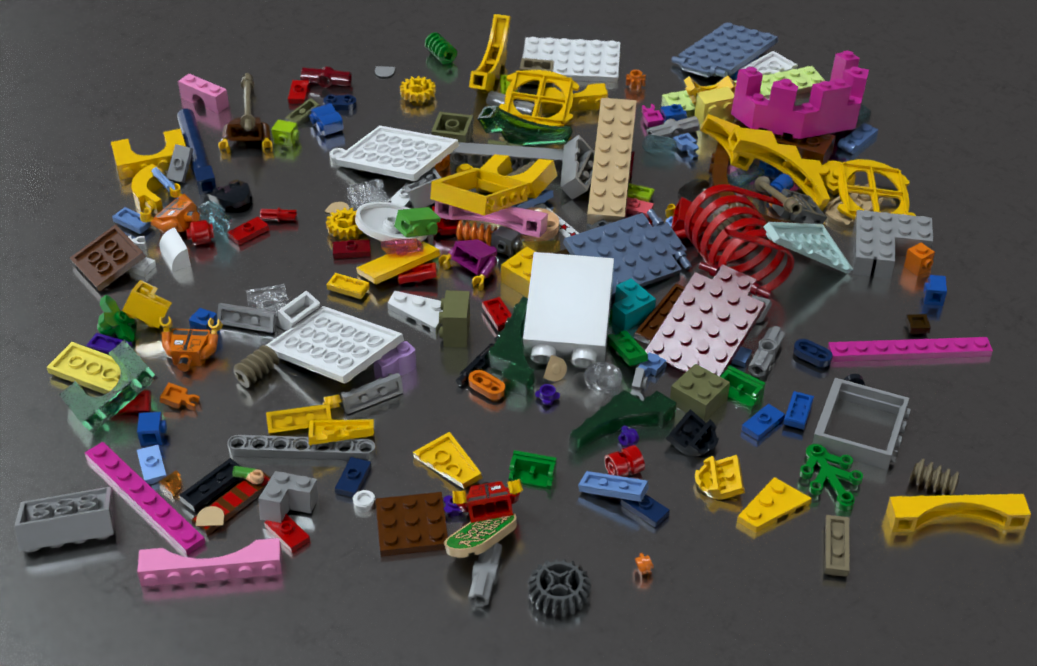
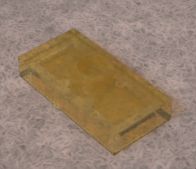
[522,240,560,254]

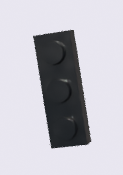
[179,458,242,512]

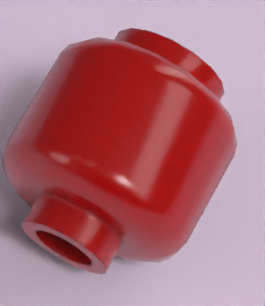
[186,220,214,245]

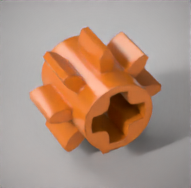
[626,70,646,91]

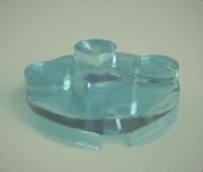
[197,201,232,235]

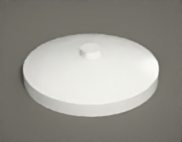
[355,202,427,245]

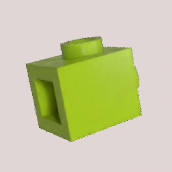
[271,120,300,147]

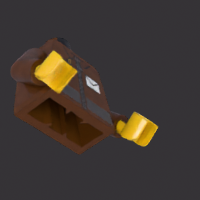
[218,117,273,153]

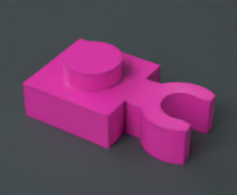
[642,104,664,128]

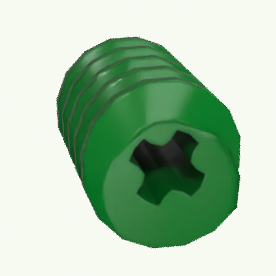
[425,32,457,64]

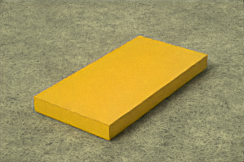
[356,241,440,284]

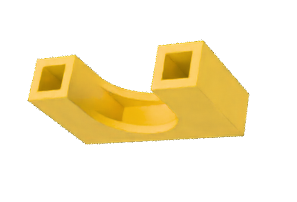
[111,129,190,180]
[475,154,557,199]

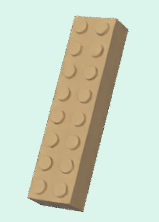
[587,98,636,225]

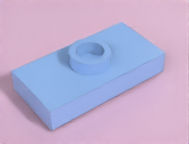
[137,445,167,485]

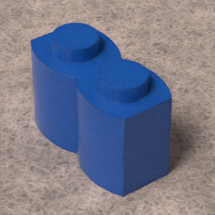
[309,103,344,136]

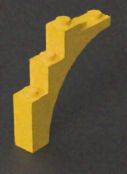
[469,14,511,93]
[728,127,831,211]

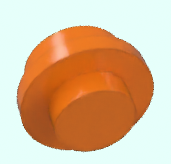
[635,553,654,576]

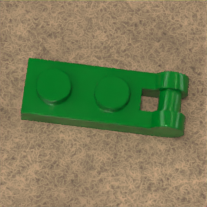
[607,330,648,366]

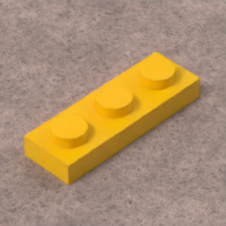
[266,404,332,433]

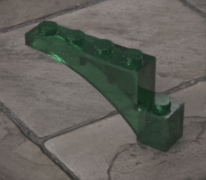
[477,105,573,147]
[488,297,535,397]
[569,390,677,454]

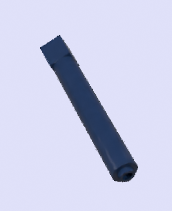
[177,108,216,195]

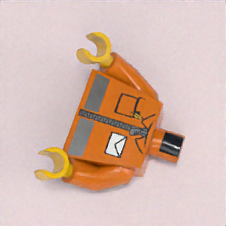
[140,183,200,234]
[159,316,223,372]

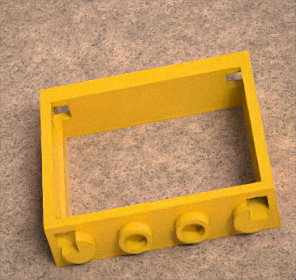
[430,168,529,216]

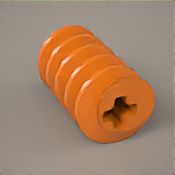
[456,219,497,247]

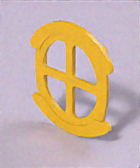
[499,70,579,130]
[832,159,916,220]

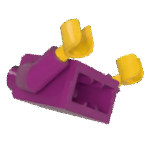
[438,239,497,291]

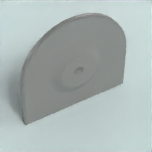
[375,66,395,77]

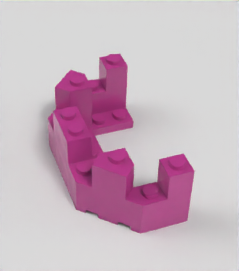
[731,51,869,139]

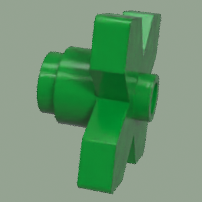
[97,294,135,343]

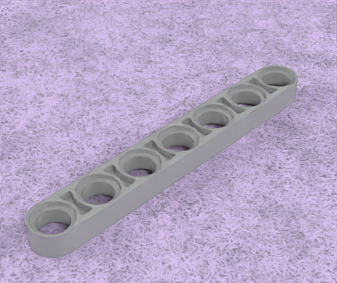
[227,435,376,461]

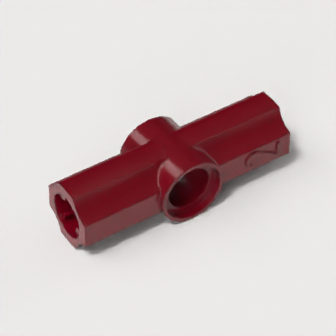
[300,66,352,88]

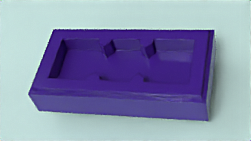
[86,333,132,360]

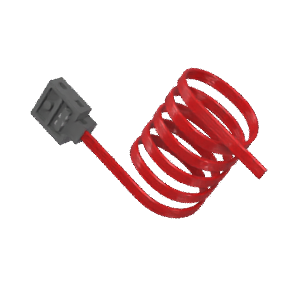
[684,184,827,297]

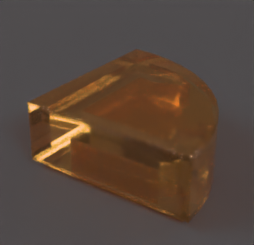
[159,470,182,498]

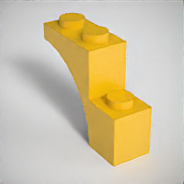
[700,114,755,171]

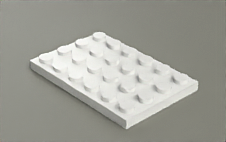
[523,37,620,83]
[335,126,459,181]
[265,306,404,384]

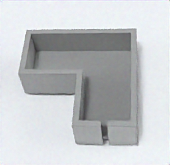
[853,210,933,279]

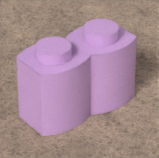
[374,341,416,379]

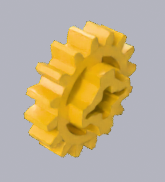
[400,76,436,103]
[326,208,362,239]

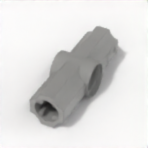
[486,90,534,116]
[647,116,700,143]
[748,326,785,378]
[468,543,502,607]

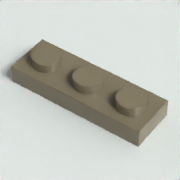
[825,515,849,577]

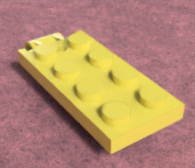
[46,342,148,395]

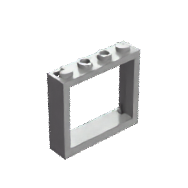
[812,378,911,470]

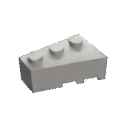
[560,135,595,200]

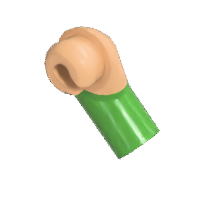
[232,466,264,485]

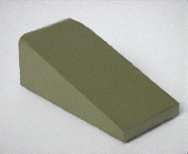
[285,98,320,126]

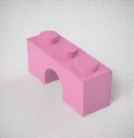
[178,74,229,114]

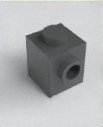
[491,226,521,257]

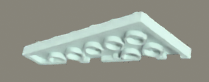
[763,222,854,274]

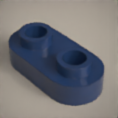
[323,94,357,110]
[793,339,833,367]

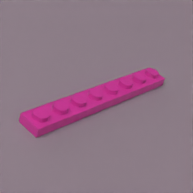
[828,337,993,362]
[84,442,206,555]

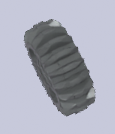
[528,558,591,617]

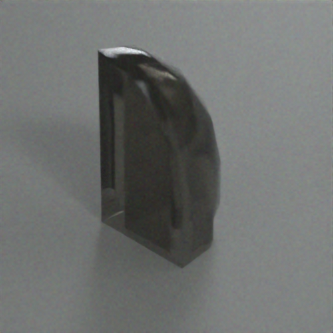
[678,179,709,201]

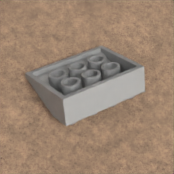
[14,486,114,552]

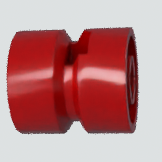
[604,445,645,477]

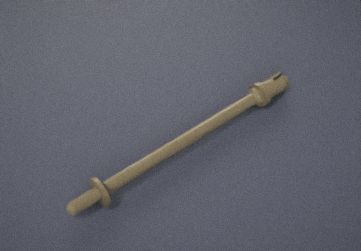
[240,73,256,131]
[755,176,802,215]

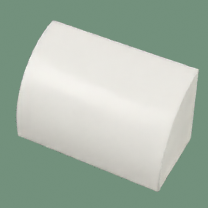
[159,227,191,272]
[276,291,320,330]

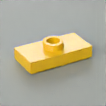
[326,273,370,299]

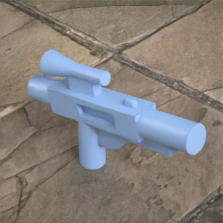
[151,167,178,199]

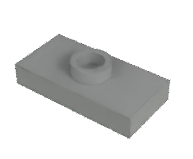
[166,144,194,183]

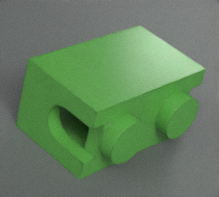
[394,207,441,237]

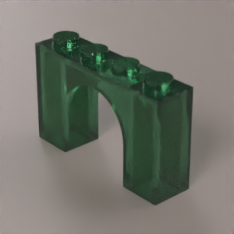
[59,340,158,434]

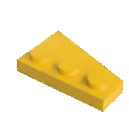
[308,419,374,445]
[412,432,483,489]
[737,477,812,533]

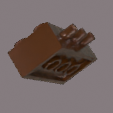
[761,128,835,165]

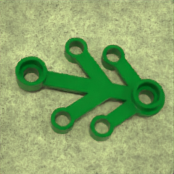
[799,444,863,512]

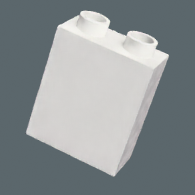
[523,252,614,368]

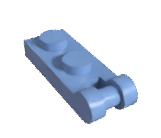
[837,123,878,154]

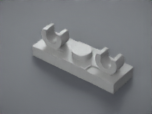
[217,303,277,333]
[341,373,404,414]

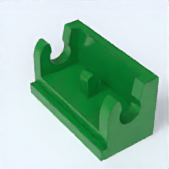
[721,365,765,410]
[508,450,557,490]

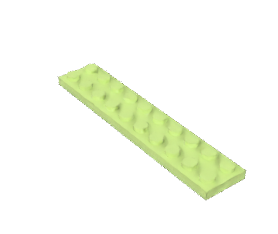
[662,66,825,116]

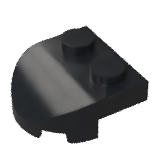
[208,179,253,210]
[665,409,719,457]

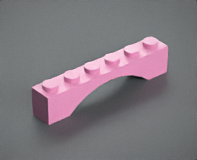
[435,201,548,238]
[137,538,282,586]

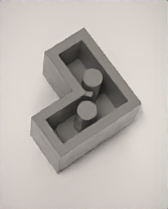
[405,167,441,208]
[259,471,318,523]

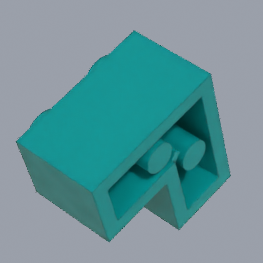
[612,278,656,331]

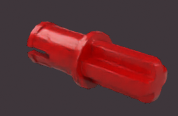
[260,207,297,222]

